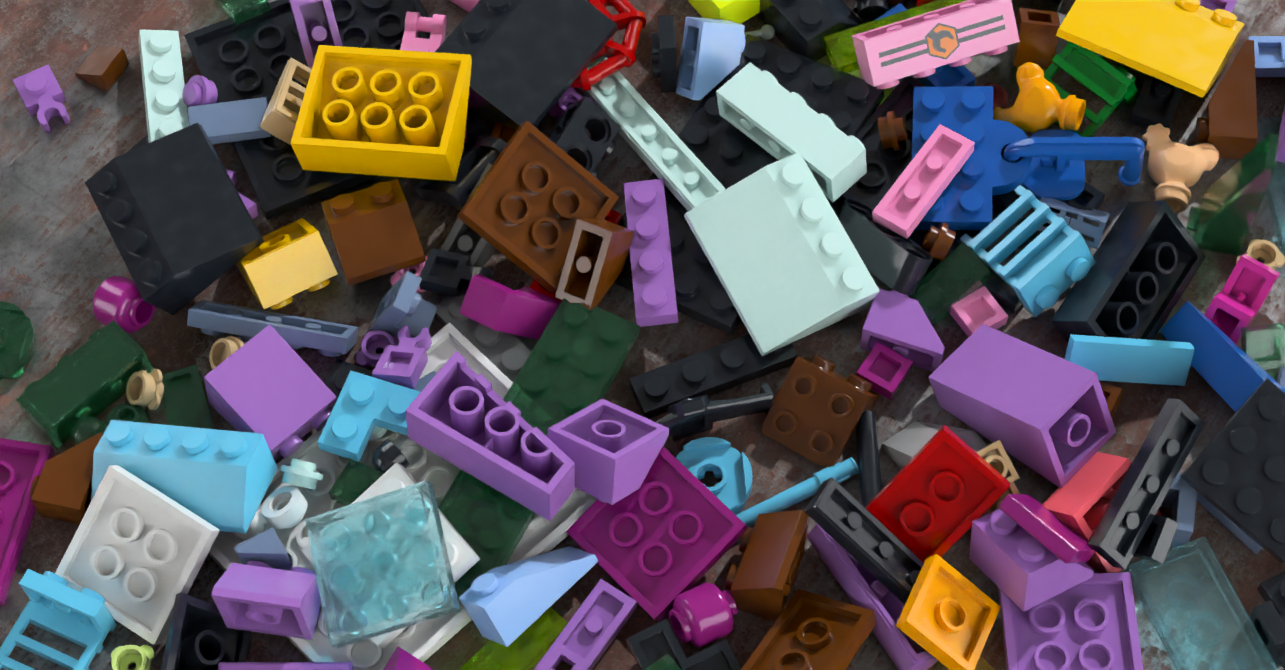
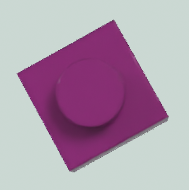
[856,342,913,400]

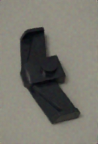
[655,383,774,441]

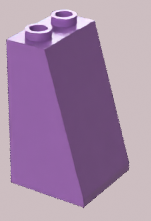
[928,324,1116,488]

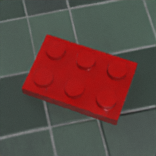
[865,425,1010,562]

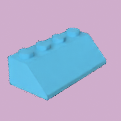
[91,420,278,534]

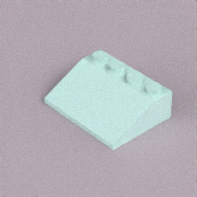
[684,152,880,356]

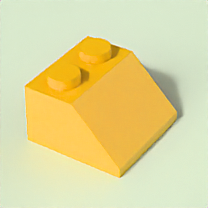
[237,218,338,310]

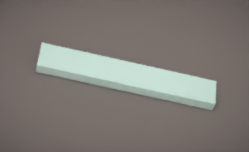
[579,55,726,211]

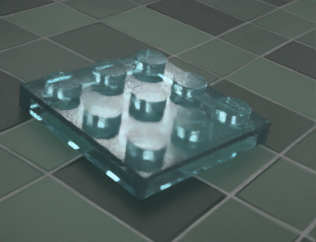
[305,480,460,648]

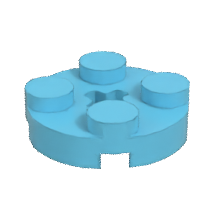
[675,437,753,515]

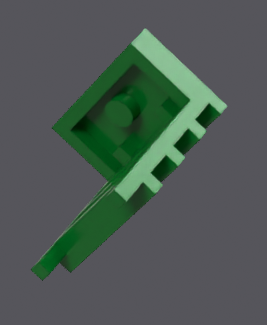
[1044,41,1140,137]

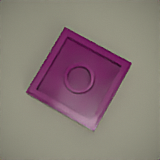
[999,494,1096,564]

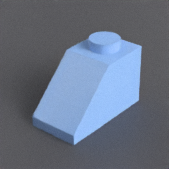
[676,17,746,100]

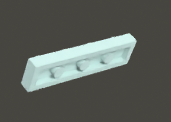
[138,30,189,143]

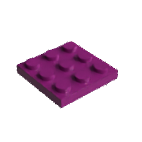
[566,446,749,622]

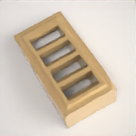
[260,58,312,145]

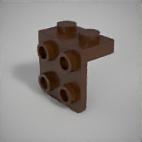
[761,354,880,468]

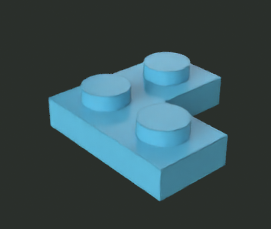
[318,371,421,462]

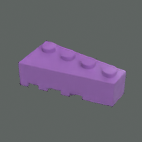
[405,351,575,521]

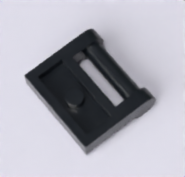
[414,136,507,210]

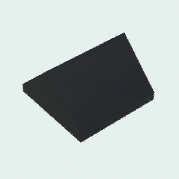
[161,592,251,670]

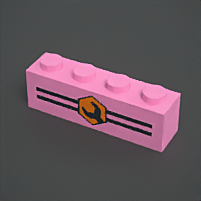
[852,0,1020,89]

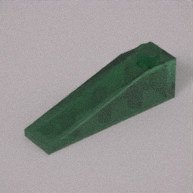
[1186,133,1279,256]

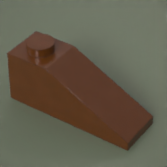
[1195,40,1258,160]

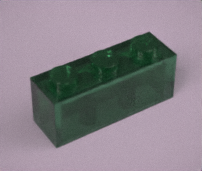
[16,320,153,449]

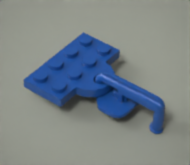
[912,86,1145,230]

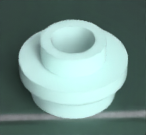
[280,458,324,490]

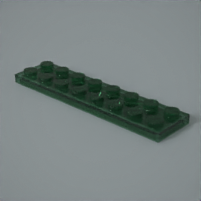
[438,298,640,601]

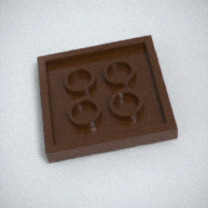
[457,121,619,293]

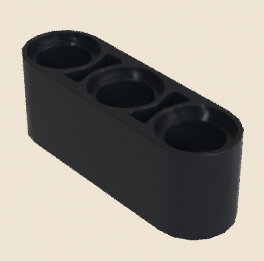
[837,199,933,296]

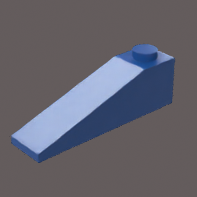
[1160,301,1285,412]

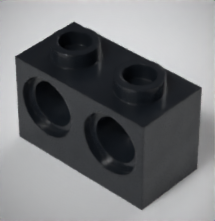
[548,97,621,177]

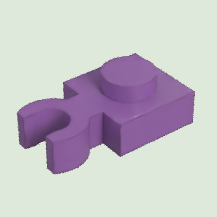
[13,64,70,133]
[372,326,432,389]

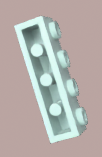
[716,63,867,202]

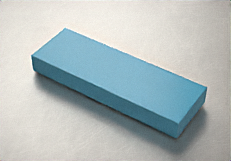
[1065,334,1195,386]

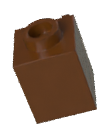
[1010,8,1060,69]

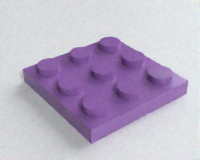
[998,572,1143,670]

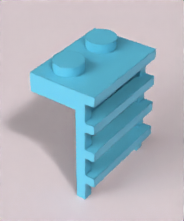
[960,185,1096,318]
[0,569,117,670]

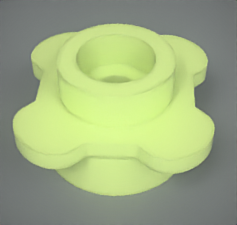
[111,645,155,670]

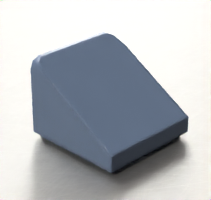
[234,527,293,570]

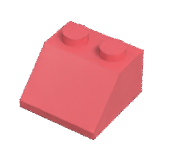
[1042,452,1162,573]

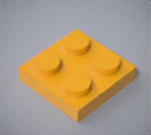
[896,554,1001,670]

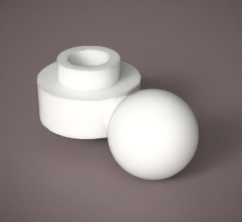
[234,485,308,540]

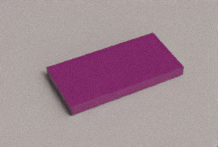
[0,438,55,606]

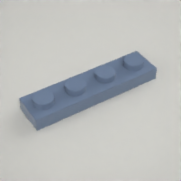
[187,299,358,357]

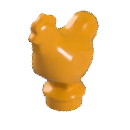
[993,62,1086,133]

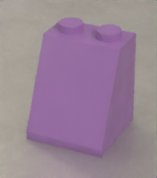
[204,324,337,460]

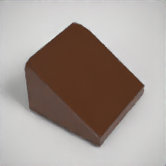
[75,46,129,92]

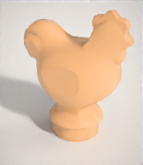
[1142,123,1219,213]

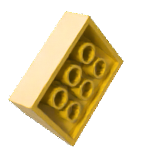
[1056,0,1245,98]
[290,45,472,181]

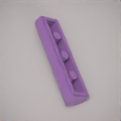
[807,524,938,670]

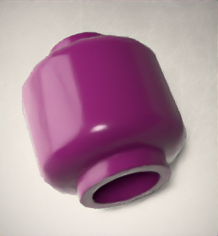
[93,276,155,333]
[669,582,737,648]

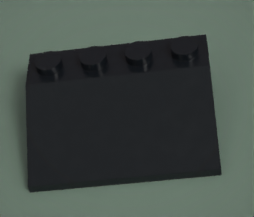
[435,0,618,130]
[85,123,264,315]

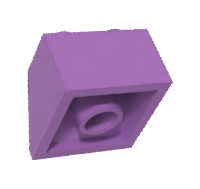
[547,399,669,505]
[969,508,1094,612]
[211,561,324,640]

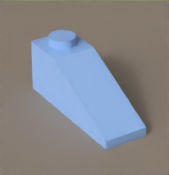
[459,546,599,647]

